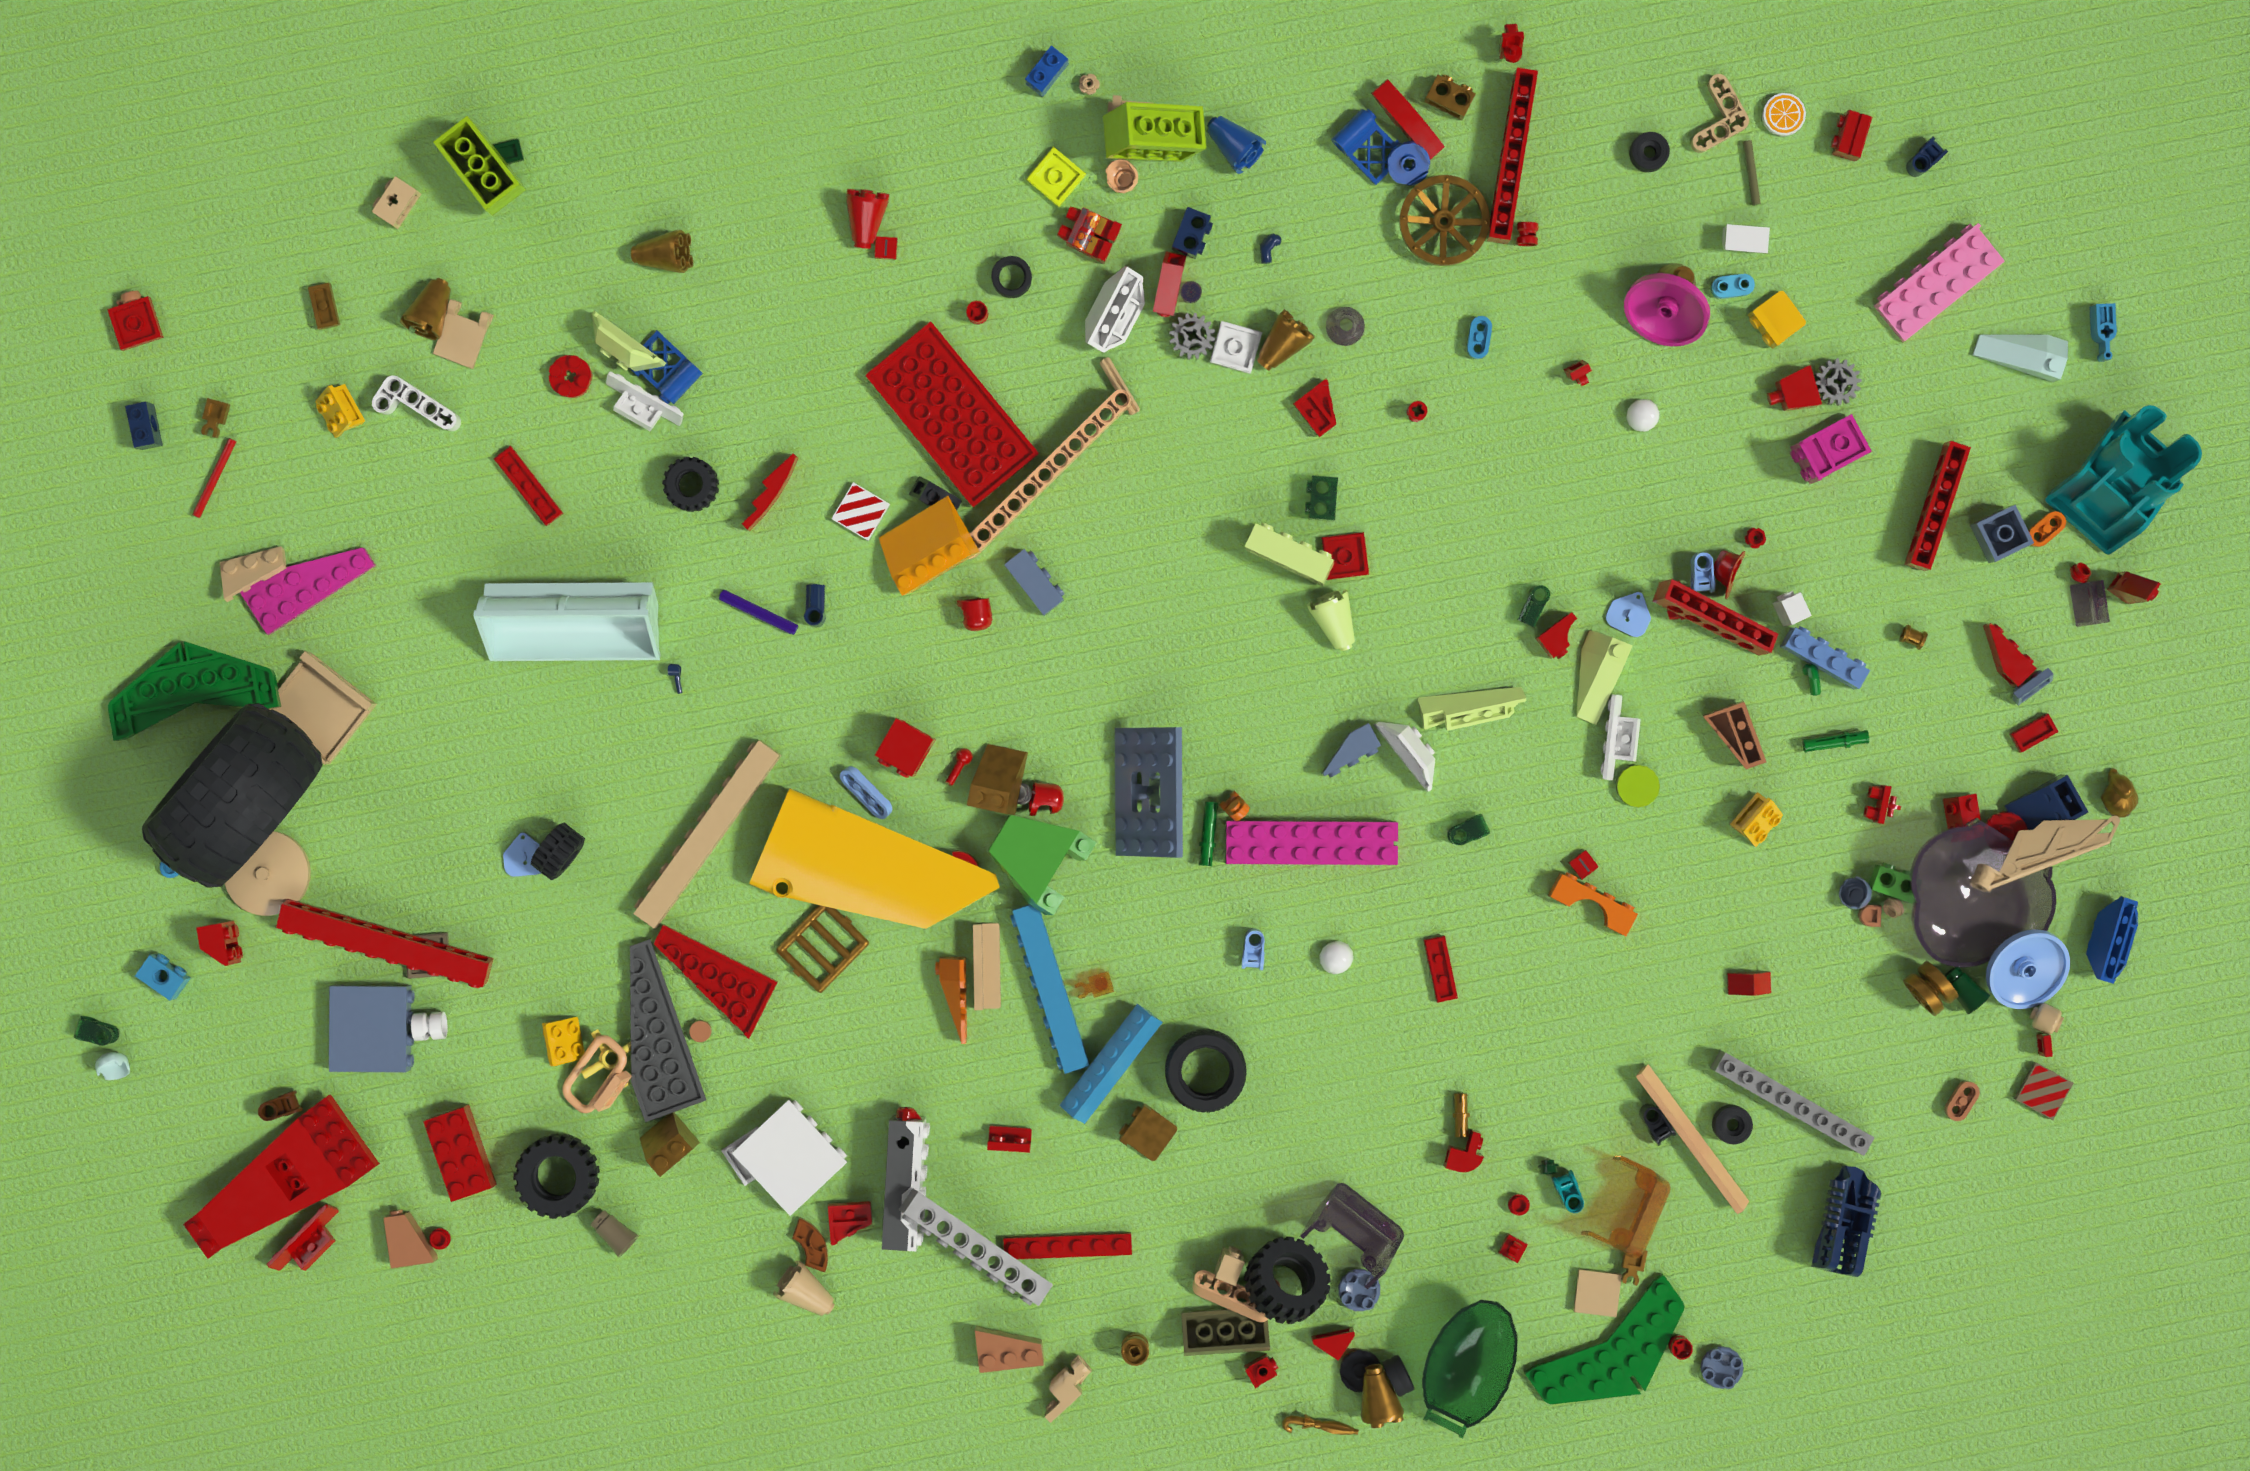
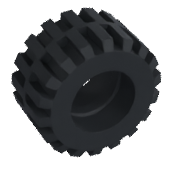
[662,457,719,512]
[531,822,585,880]

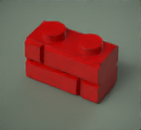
[1830,110,1873,161]

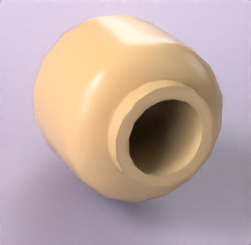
[2029,1003,2064,1035]

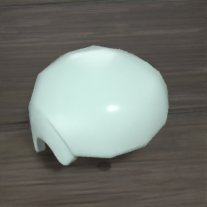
[95,1052,130,1080]

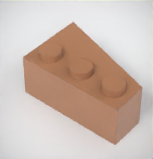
[1703,701,1766,769]
[975,1326,1044,1373]

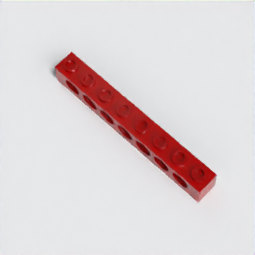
[1487,67,1538,244]

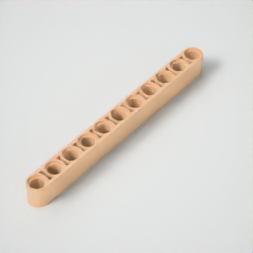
[969,389,1131,560]

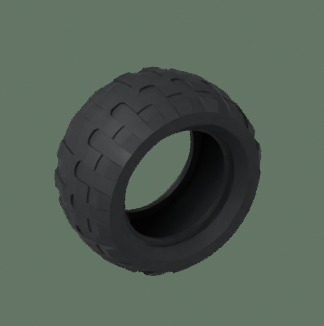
[142,703,323,888]

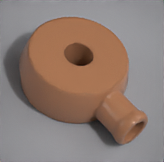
[116,291,142,306]

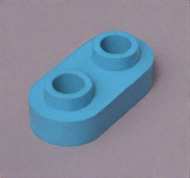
[1467,316,1492,359]

